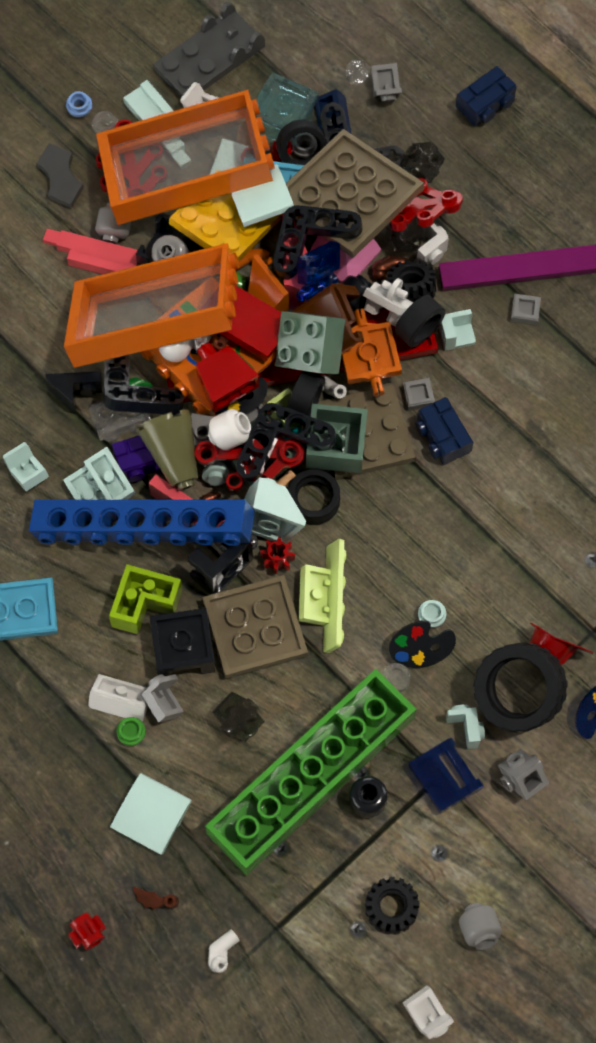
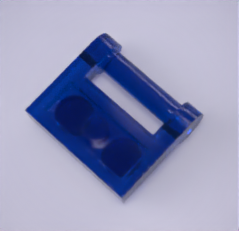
[408,738,484,814]

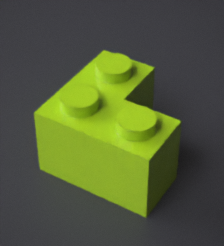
[109,564,183,635]

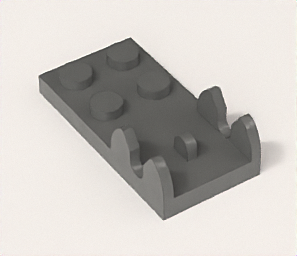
[153,2,265,98]

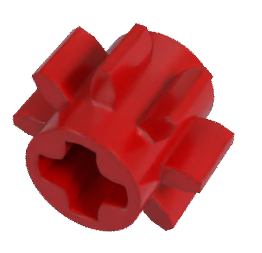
[260,537,295,574]
[68,912,106,951]

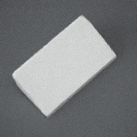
[88,674,148,722]

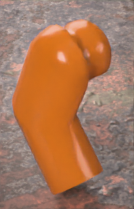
[237,248,272,270]

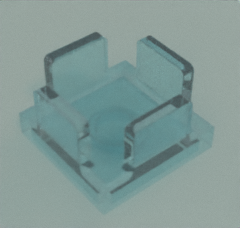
[256,72,319,140]

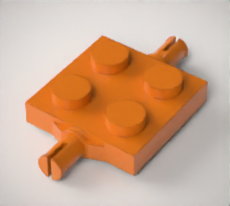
[341,309,402,397]

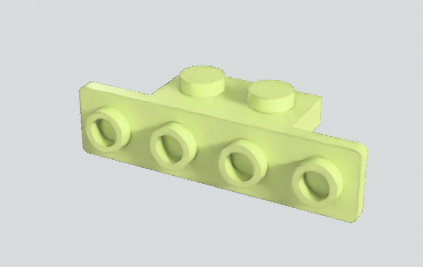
[299,539,346,653]

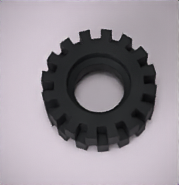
[387,259,436,303]
[365,877,420,935]

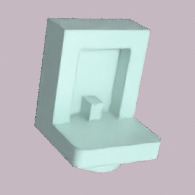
[3,442,49,491]
[446,705,485,750]

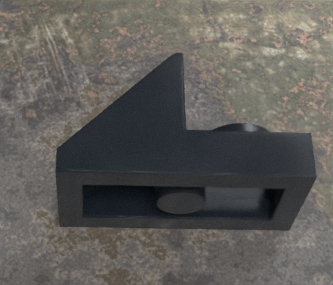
[45,371,103,413]

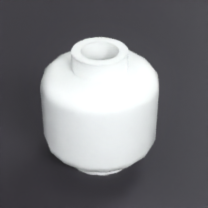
[208,409,251,450]

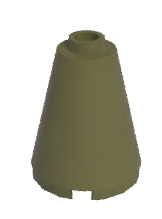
[137,409,198,491]

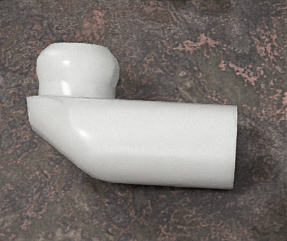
[320,375,347,398]

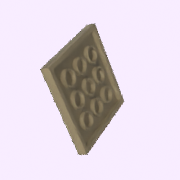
[285,129,424,258]

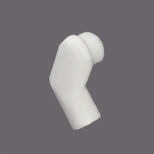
[208,929,240,973]

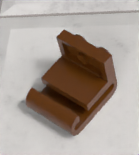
[291,283,363,354]

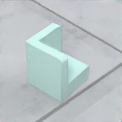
[438,309,476,351]

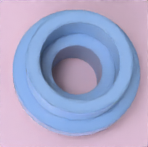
[66,91,92,117]

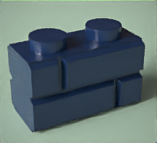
[456,66,517,126]
[415,397,474,465]

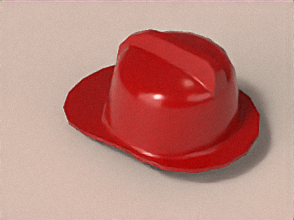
[529,622,593,665]

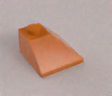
[248,254,289,312]

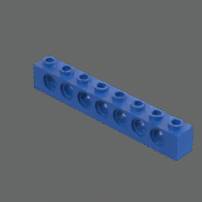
[29,500,255,546]

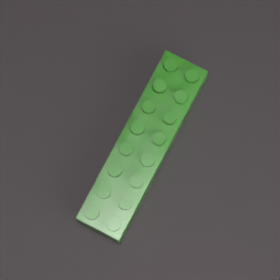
[205,669,417,876]

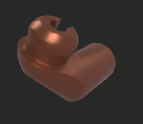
[372,256,409,279]

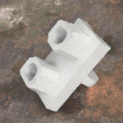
[363,278,413,326]

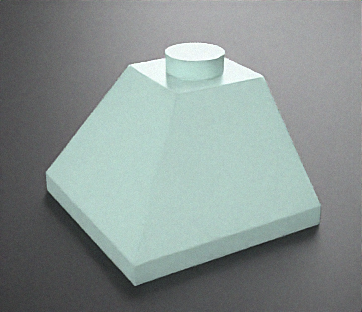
[244,477,306,543]

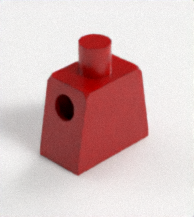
[196,342,259,413]

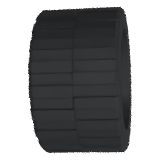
[473,642,568,732]

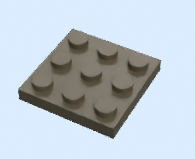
[318,384,415,480]
[203,575,308,678]

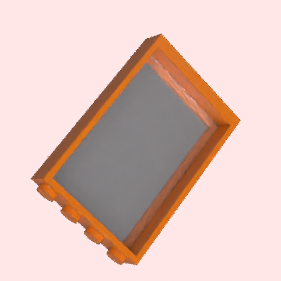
[96,90,275,225]
[64,243,239,368]

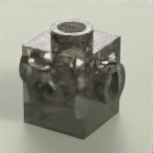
[399,142,445,184]
[387,212,426,253]
[212,691,265,742]

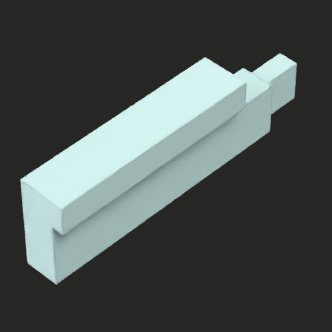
[123,80,192,171]

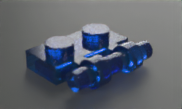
[296,241,340,302]

